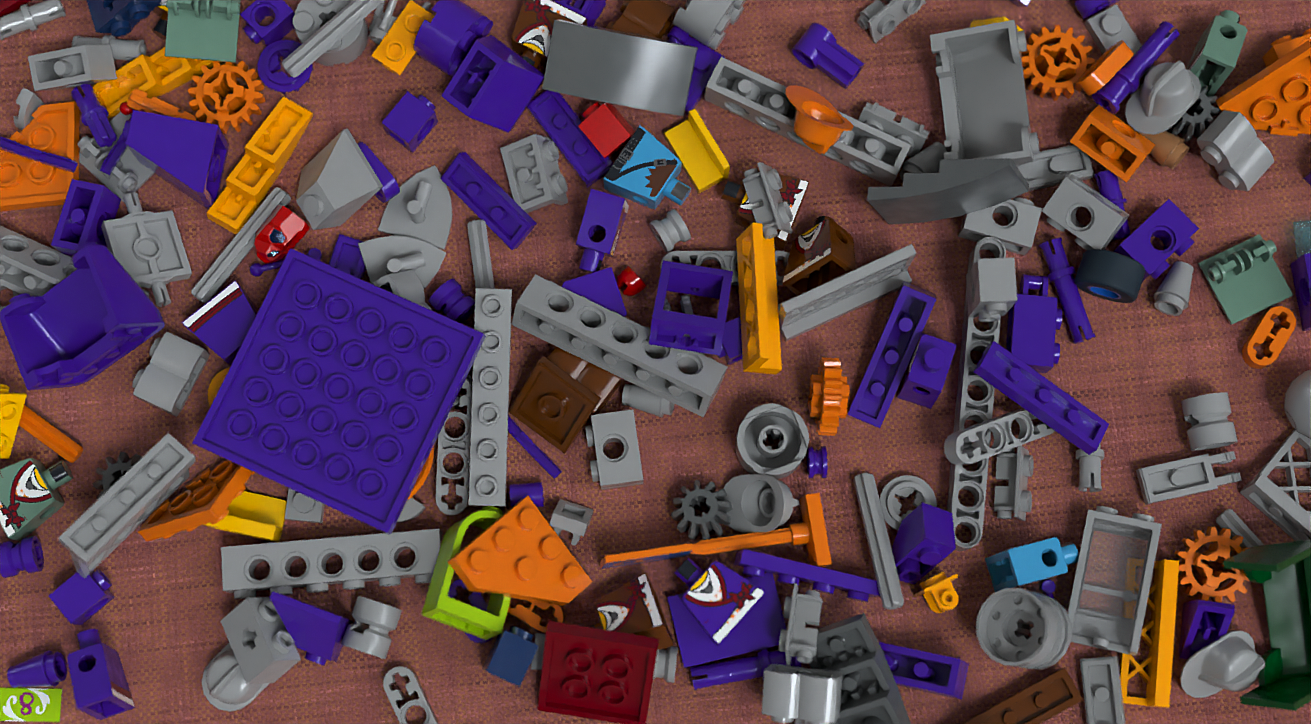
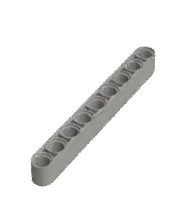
[946,237,1006,551]

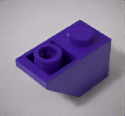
[891,502,956,585]

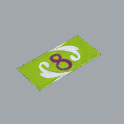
[0,688,62,722]

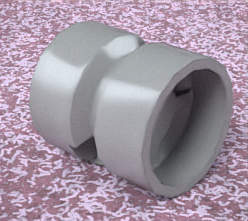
[1181,392,1238,451]
[341,596,402,659]

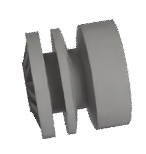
[976,588,1072,669]

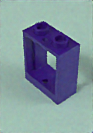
[649,260,733,355]

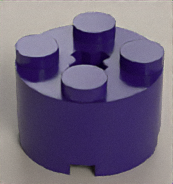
[414,0,493,77]

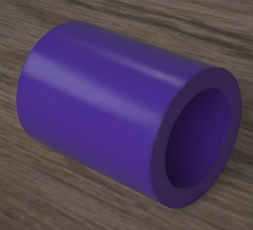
[510,482,544,507]

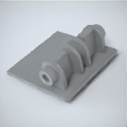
[78,111,154,203]

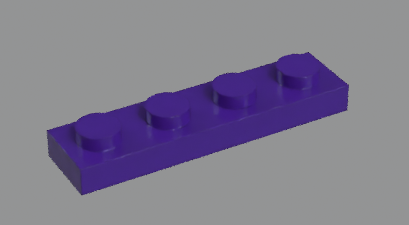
[973,341,1109,455]
[734,549,880,602]

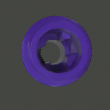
[7,650,67,688]

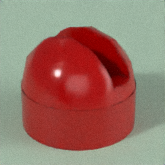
[616,265,647,297]

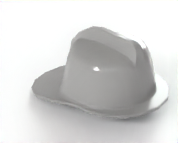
[1125,60,1201,135]
[723,474,799,532]
[1180,630,1265,698]
[202,643,270,712]

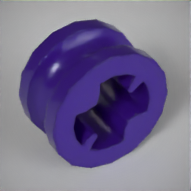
[807,446,827,479]

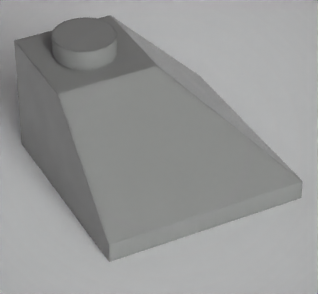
[296,129,383,230]

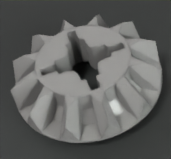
[880,475,937,530]

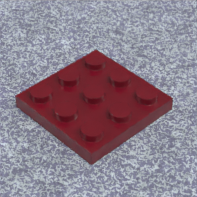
[538,621,659,724]

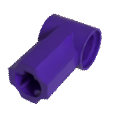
[791,23,864,89]

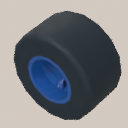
[1074,249,1145,303]

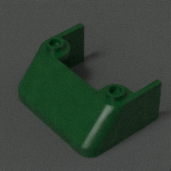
[1223,539,1311,711]

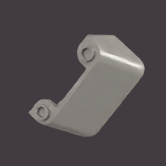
[930,20,1040,166]

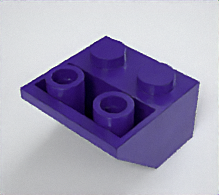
[441,35,544,132]

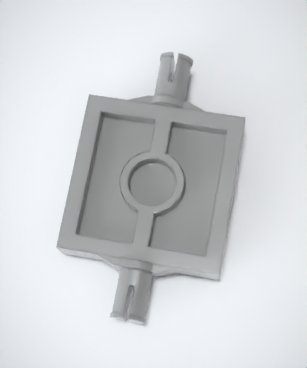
[101,192,192,307]

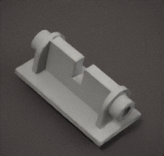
[857,0,926,43]
[858,102,929,158]
[742,162,793,239]
[994,445,1034,521]
[779,583,823,666]

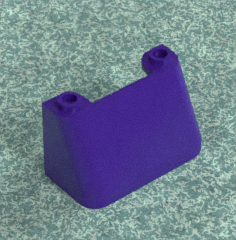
[0,242,165,390]

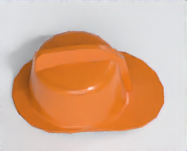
[785,85,854,154]

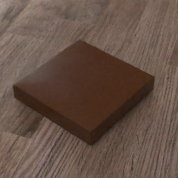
[509,357,601,454]

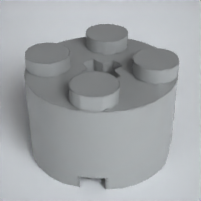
[293,0,368,66]
[673,0,746,50]
[735,403,809,480]

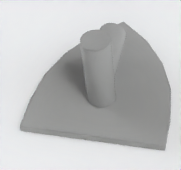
[378,165,453,250]
[358,235,446,289]

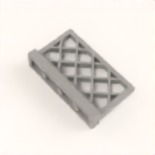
[778,244,917,342]
[1240,429,1311,541]
[58,433,196,579]

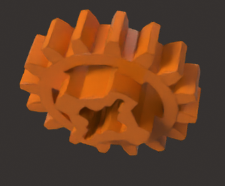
[1021,25,1095,101]
[188,60,266,134]
[808,357,849,436]
[1174,526,1251,603]

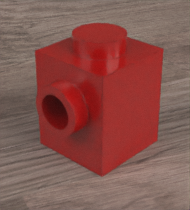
[578,101,635,158]

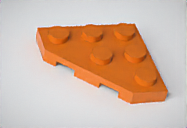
[1216,41,1311,136]
[0,101,80,212]
[138,460,255,542]
[447,496,592,606]

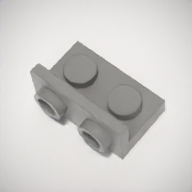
[500,134,568,213]

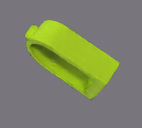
[421,506,511,640]

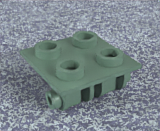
[165,0,241,63]
[1198,234,1293,325]

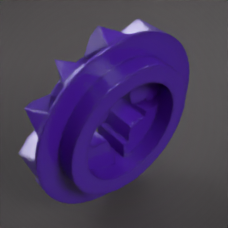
[257,40,314,95]

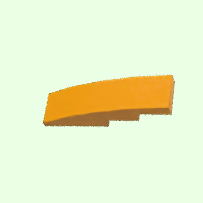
[92,47,222,119]
[207,97,313,235]

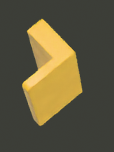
[664,108,730,194]
[204,491,287,543]

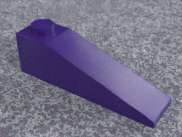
[847,281,937,428]
[879,642,969,700]

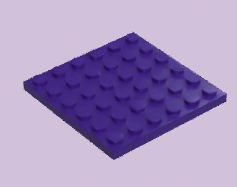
[193,248,486,535]

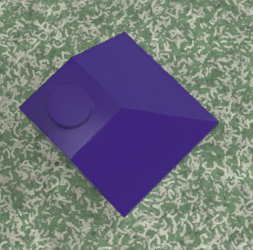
[270,591,353,666]

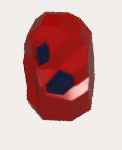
[253,205,310,264]

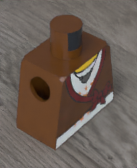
[511,0,588,69]
[721,170,809,250]
[782,216,856,296]
[589,573,674,650]

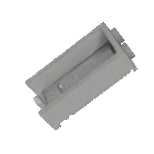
[1068,506,1162,656]

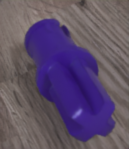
[71,84,117,147]
[1094,170,1130,240]

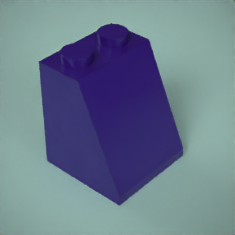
[123,110,229,210]

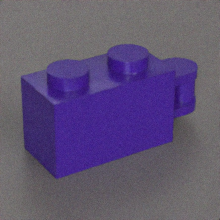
[1006,274,1062,373]

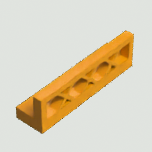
[736,223,782,374]
[1119,558,1179,708]

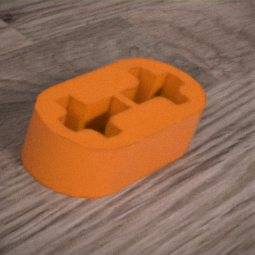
[1077,40,1134,96]
[1242,306,1296,369]
[507,599,564,634]

